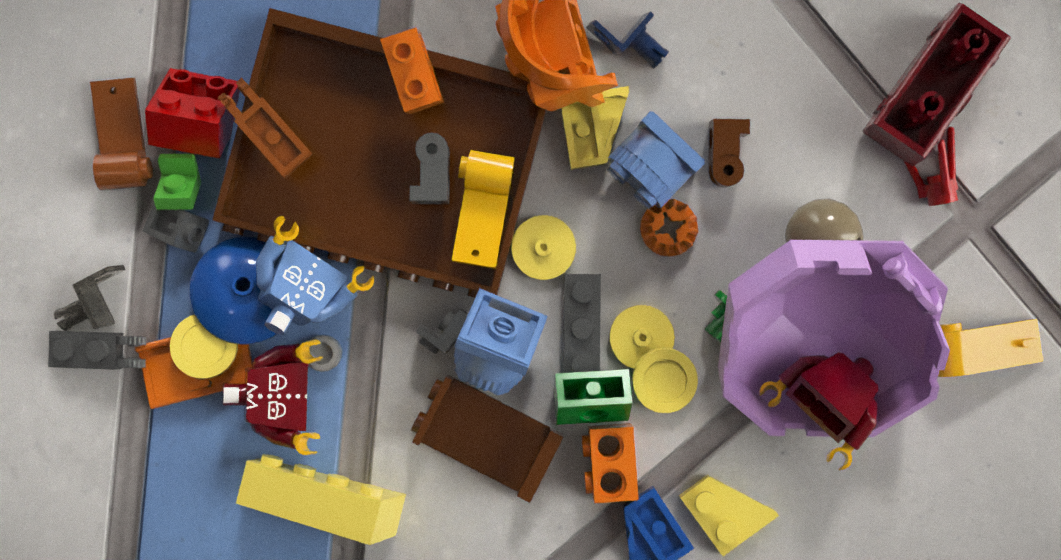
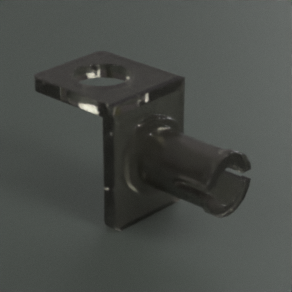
[54,265,126,331]

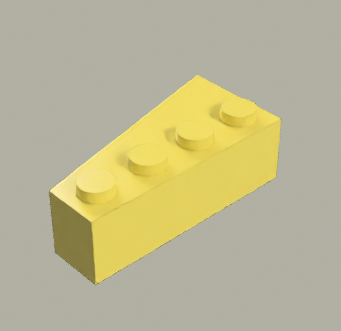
[236,454,406,545]

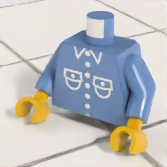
[256,216,374,335]

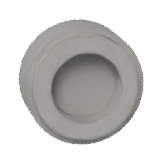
[308,335,342,372]

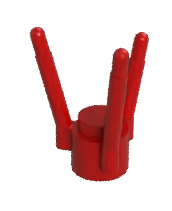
[904,126,958,206]

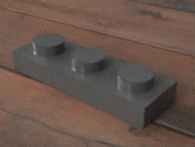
[563,274,601,373]

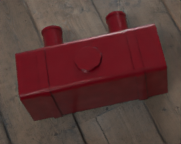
[862,3,1011,166]

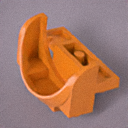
[495,0,618,112]

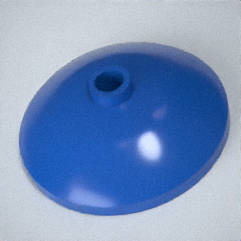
[189,237,277,345]

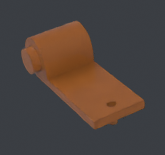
[90,78,153,191]

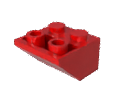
[145,68,240,159]

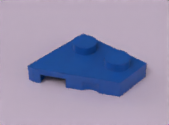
[623,486,695,560]

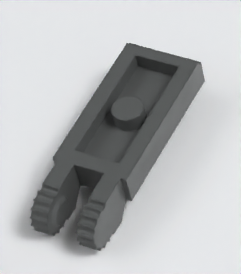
[48,331,146,370]

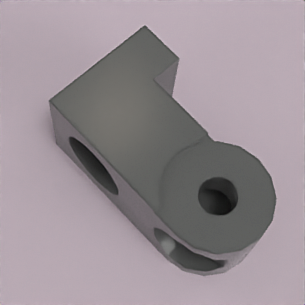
[410,132,450,205]

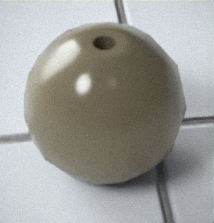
[785,198,864,243]

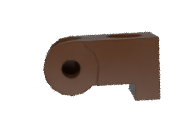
[708,119,750,188]

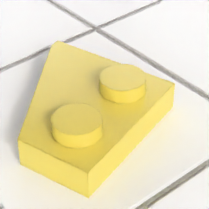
[561,86,629,170]
[679,475,779,556]

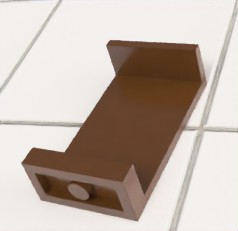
[410,375,564,503]

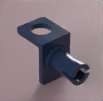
[586,11,669,69]

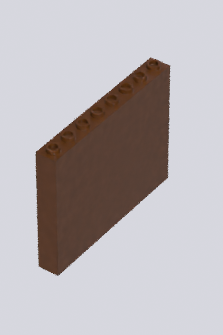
[212,8,547,298]

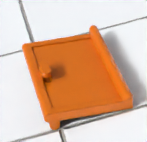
[135,337,253,409]

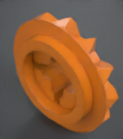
[640,199,699,257]

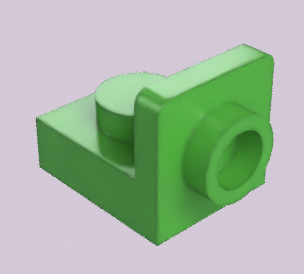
[153,154,201,210]

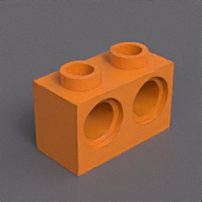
[380,27,444,114]
[582,423,639,503]

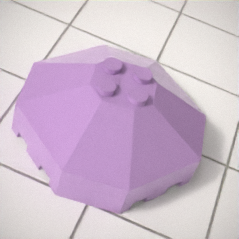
[718,240,950,437]

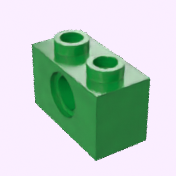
[553,369,633,425]

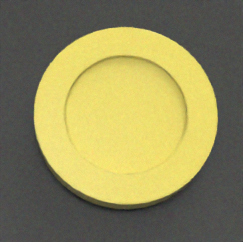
[511,215,576,280]
[609,305,675,369]
[170,314,238,379]
[632,347,698,413]

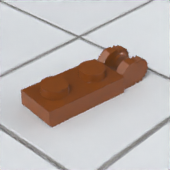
[218,77,313,179]

